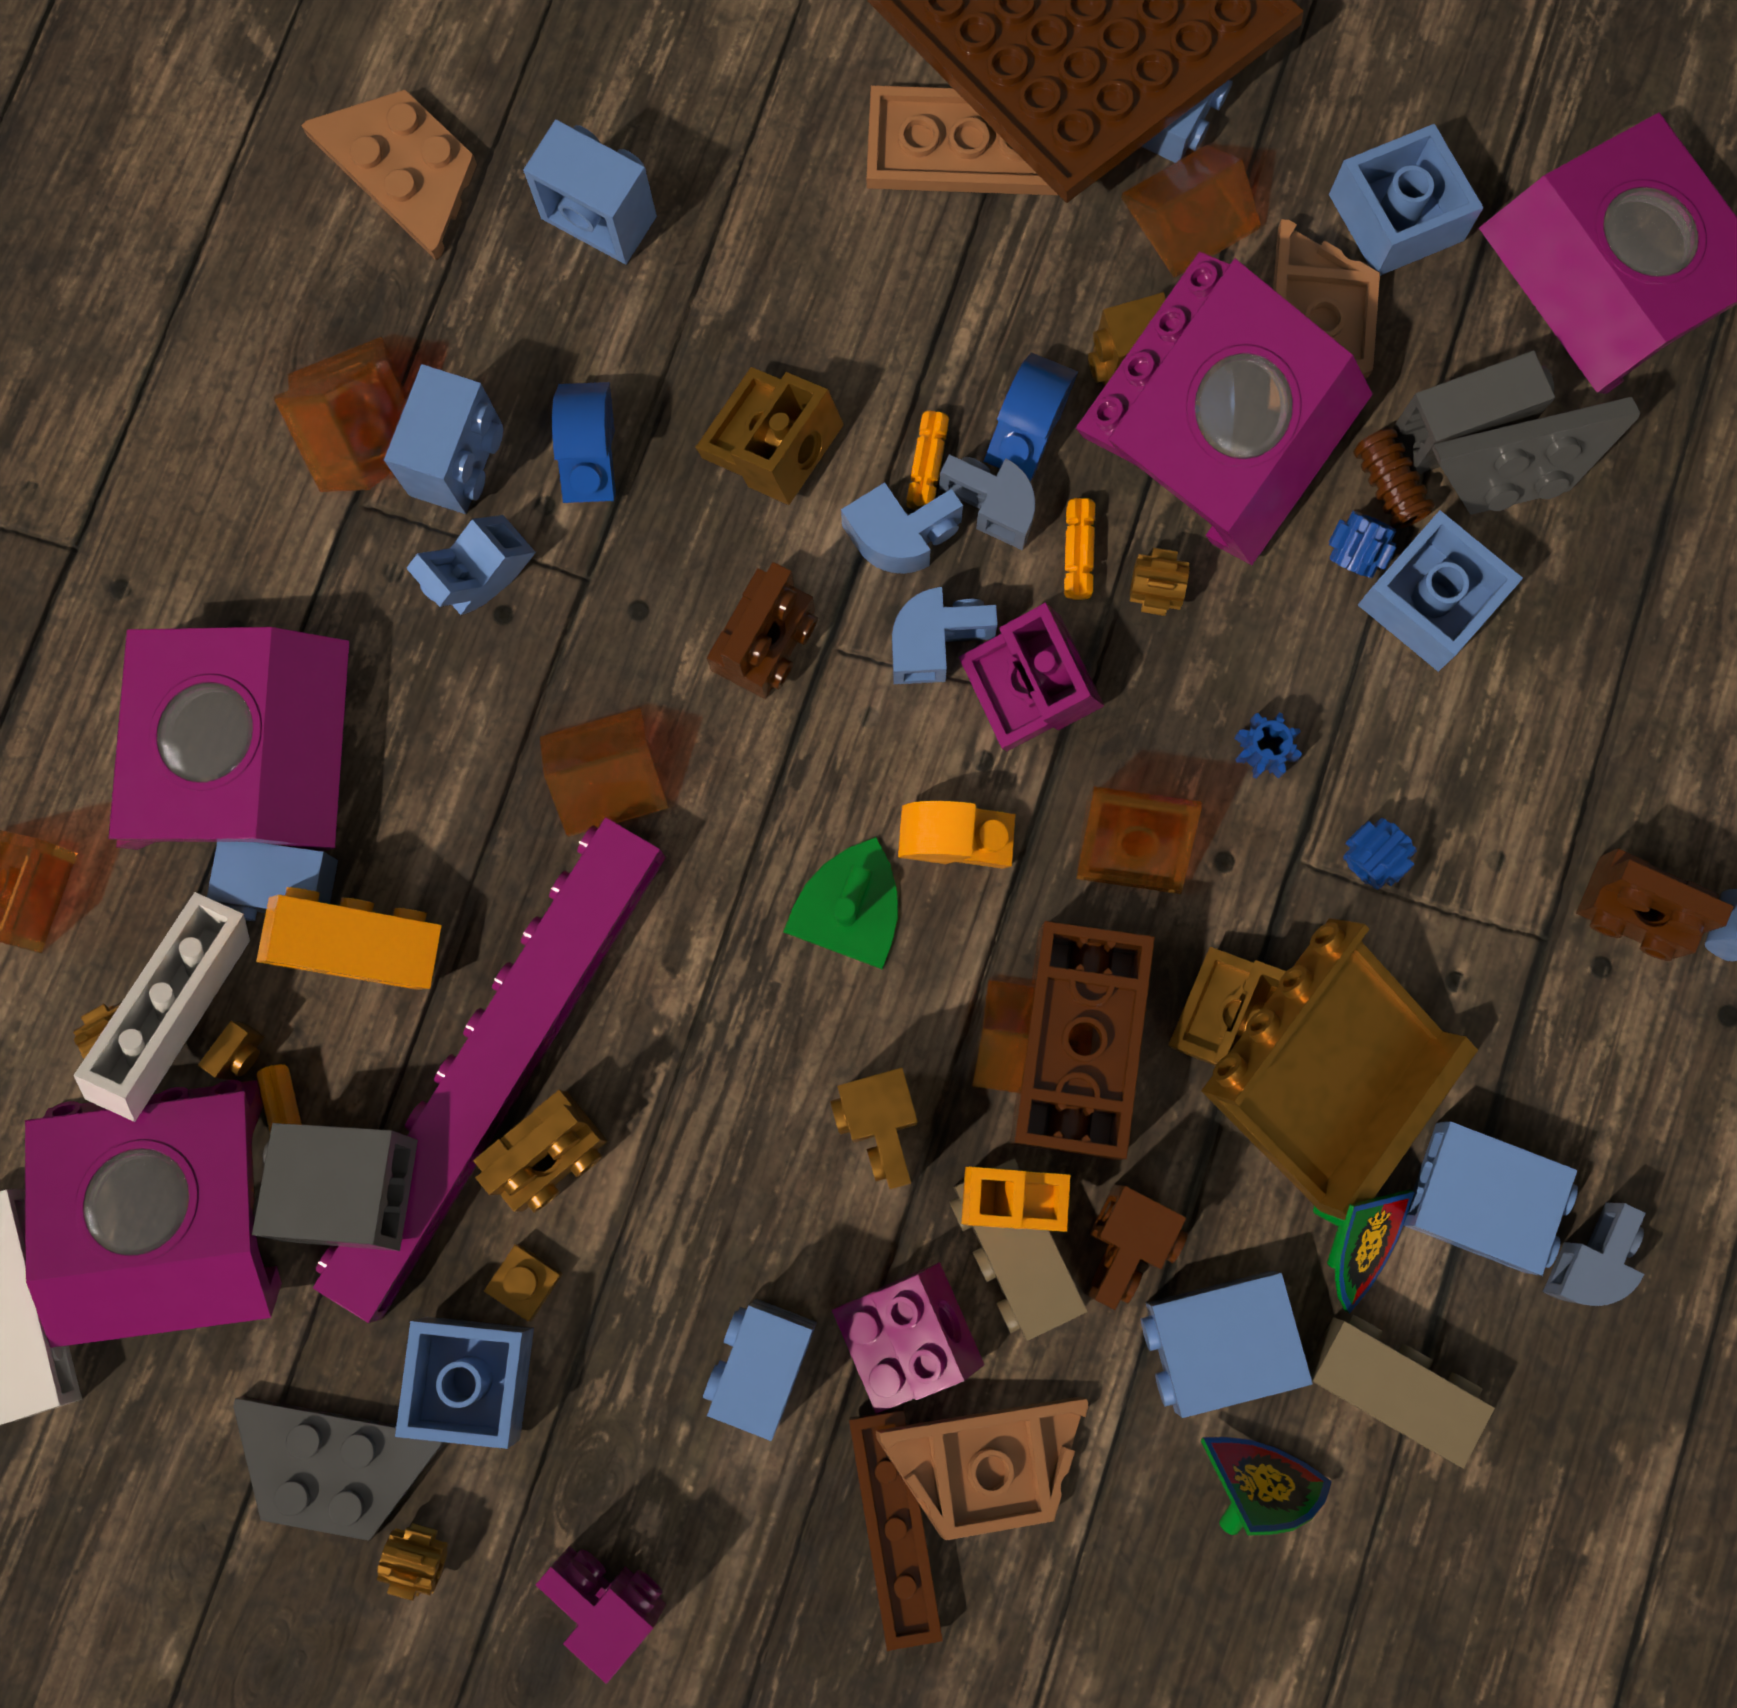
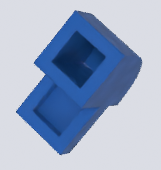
[983,352,1078,481]
[552,382,616,503]

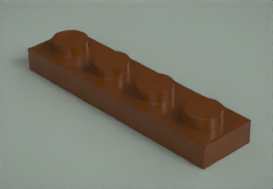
[849,1408,943,1651]

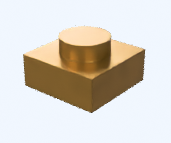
[198,1021,265,1080]
[484,1244,563,1322]

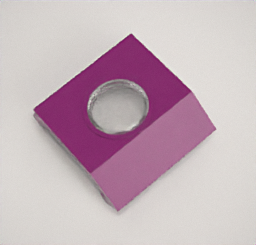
[1479,112,1737,394]
[1076,251,1373,565]
[108,627,349,852]
[25,1080,282,1348]

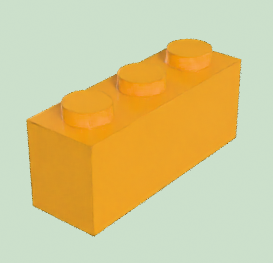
[256,887,442,990]

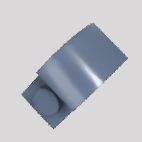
[939,454,1035,550]
[1543,1202,1646,1306]

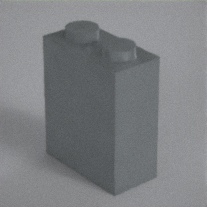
[1392,350,1555,474]
[252,1123,418,1251]

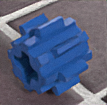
[1329,511,1397,578]
[1234,712,1302,779]
[1343,818,1417,890]

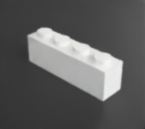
[73,892,250,1122]
[0,1189,82,1425]

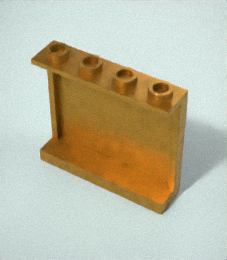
[1201,918,1478,1220]

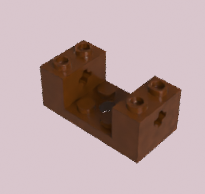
[1010,921,1155,1160]

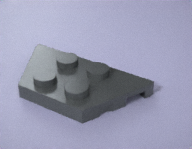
[1432,397,1641,515]
[233,1396,445,1541]

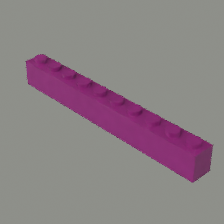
[313,817,666,1323]

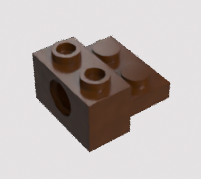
[707,562,818,700]
[1576,848,1734,961]
[1084,1185,1188,1310]

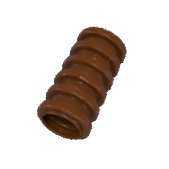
[1353,429,1435,529]

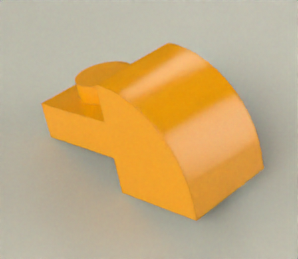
[898,801,1016,869]
[961,1167,1070,1232]

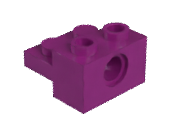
[959,602,1104,751]
[832,1262,985,1414]
[536,1546,666,1684]

